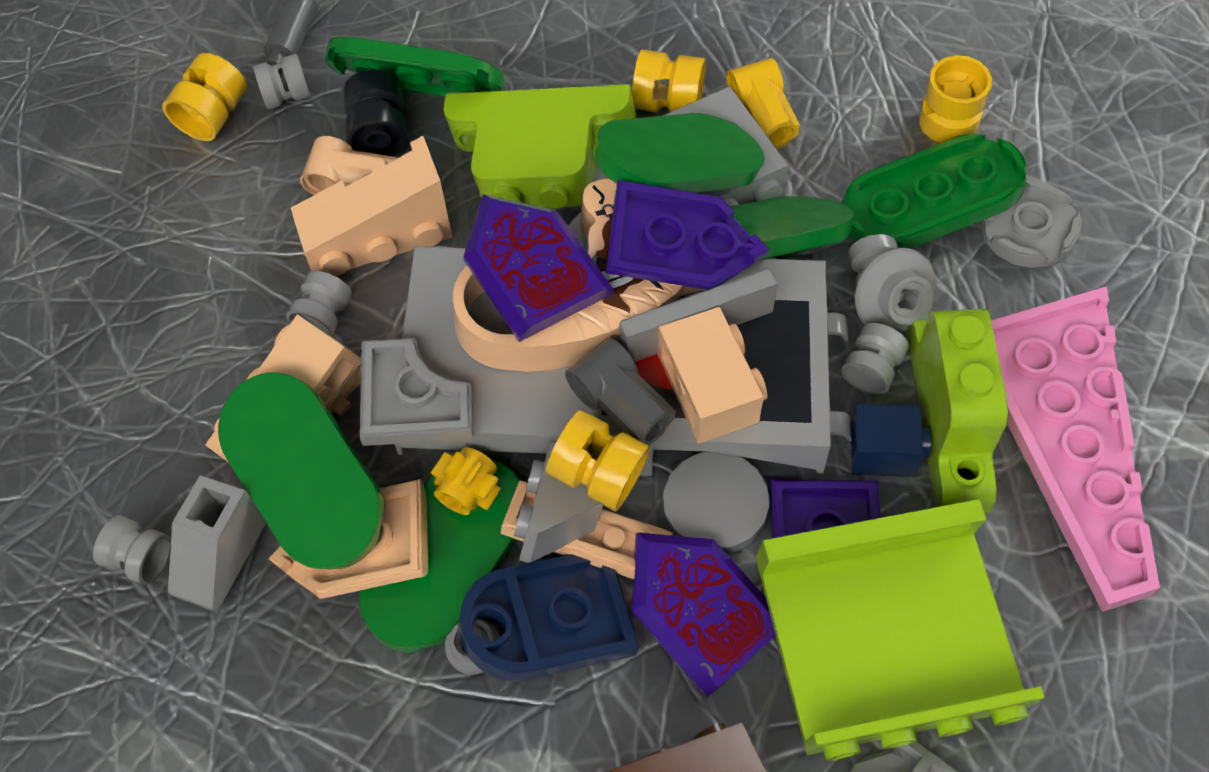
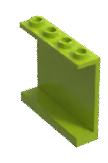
[755,499,1045,761]

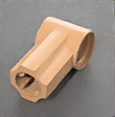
[300,136,398,195]

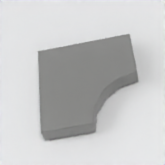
[360,338,473,446]

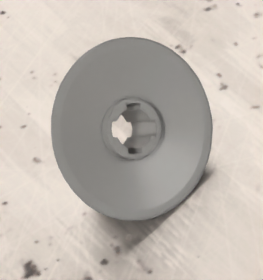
[855,248,936,333]

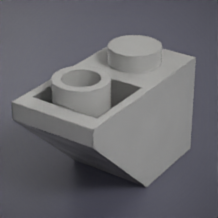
[514,441,603,563]
[168,475,266,613]

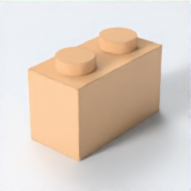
[657,307,767,444]

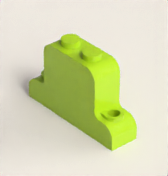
[443,84,637,209]
[906,309,1008,513]

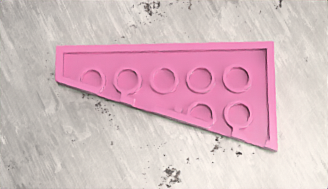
[991,286,1160,612]

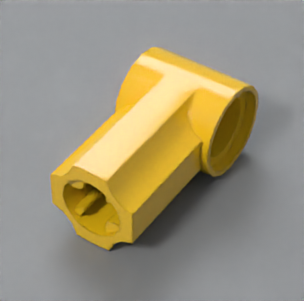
[726,58,800,149]

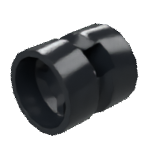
[344,69,408,156]

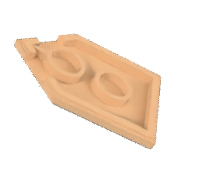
[269,479,428,599]

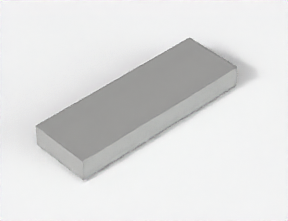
[619,269,778,362]

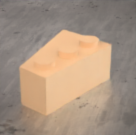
[290,136,453,276]
[205,314,361,463]

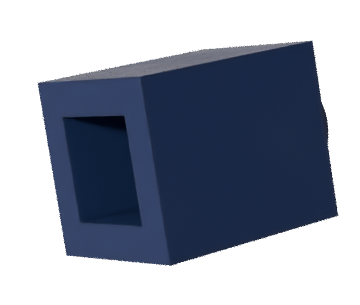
[850,404,931,477]

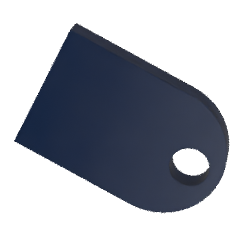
[458,554,640,681]

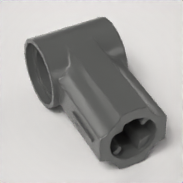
[565,338,675,445]

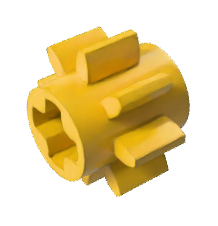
[431,447,501,515]

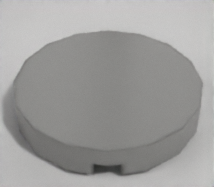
[980,179,1082,269]
[663,452,770,554]

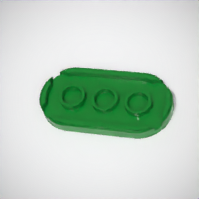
[325,37,507,98]
[592,113,765,193]
[841,134,1027,249]
[730,196,854,260]
[218,372,384,570]
[359,459,519,653]

